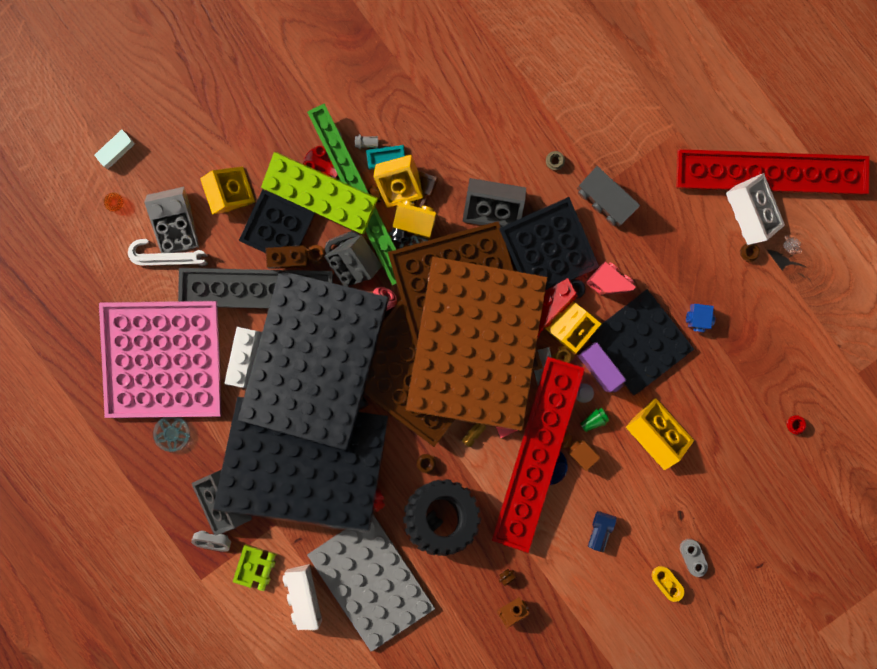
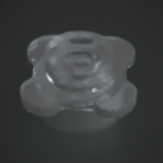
[783,235,802,254]

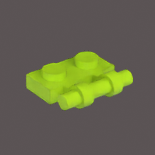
[233,544,276,591]

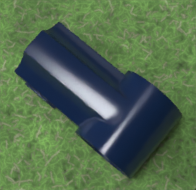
[588,511,616,552]

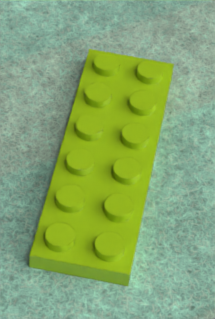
[261,152,378,234]

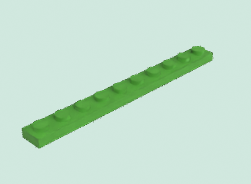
[307,103,396,285]

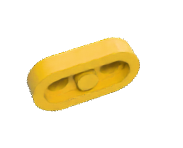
[652,566,684,602]

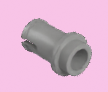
[355,134,378,149]

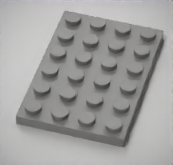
[307,514,435,651]

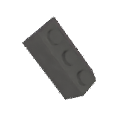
[577,166,640,227]
[462,178,526,227]
[191,470,252,535]

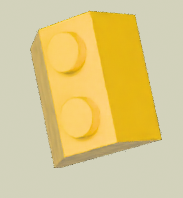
[373,155,423,208]
[200,166,255,214]

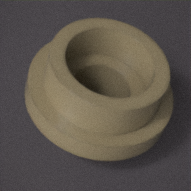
[546,151,565,171]

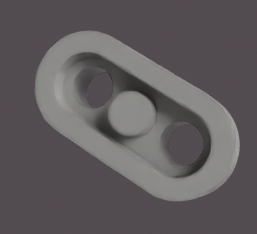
[191,531,231,552]
[680,539,708,577]

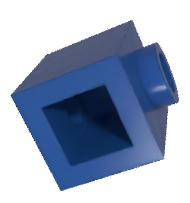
[686,304,715,333]

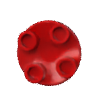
[303,145,338,179]

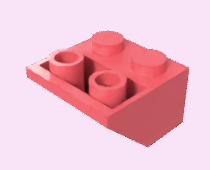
[586,262,636,295]

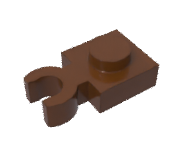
[411,171,438,207]

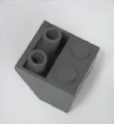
[324,235,382,287]

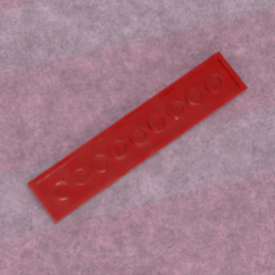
[676,149,870,195]
[492,356,585,553]

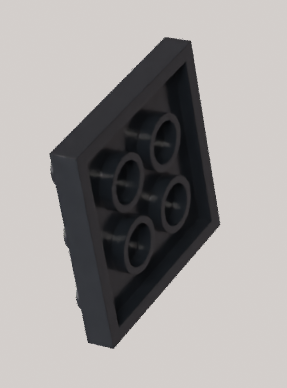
[239,189,316,253]

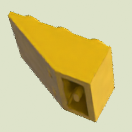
[544,302,601,354]

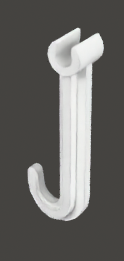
[128,239,208,266]

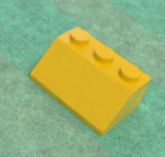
[626,398,694,470]

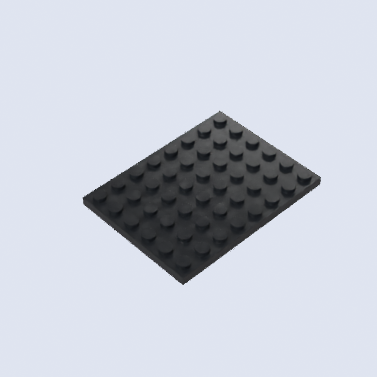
[238,271,389,450]
[213,397,389,532]

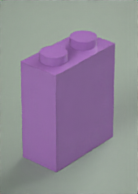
[577,343,625,393]

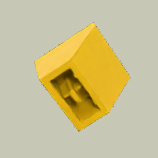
[393,201,436,239]

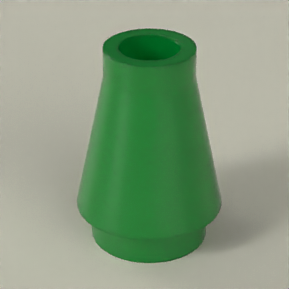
[580,408,610,433]

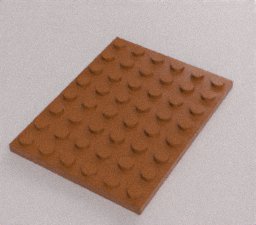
[406,257,547,431]

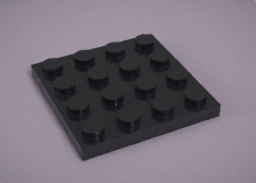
[498,197,599,291]
[589,289,694,396]

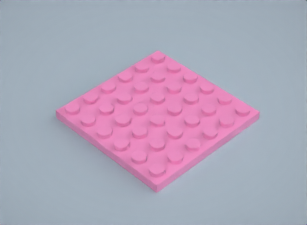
[99,301,221,418]

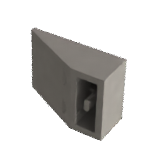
[144,187,199,253]

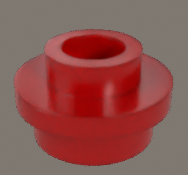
[786,415,806,434]

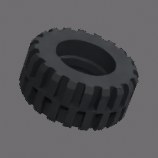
[403,479,481,556]

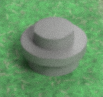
[576,384,594,403]

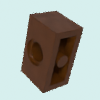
[266,246,308,269]

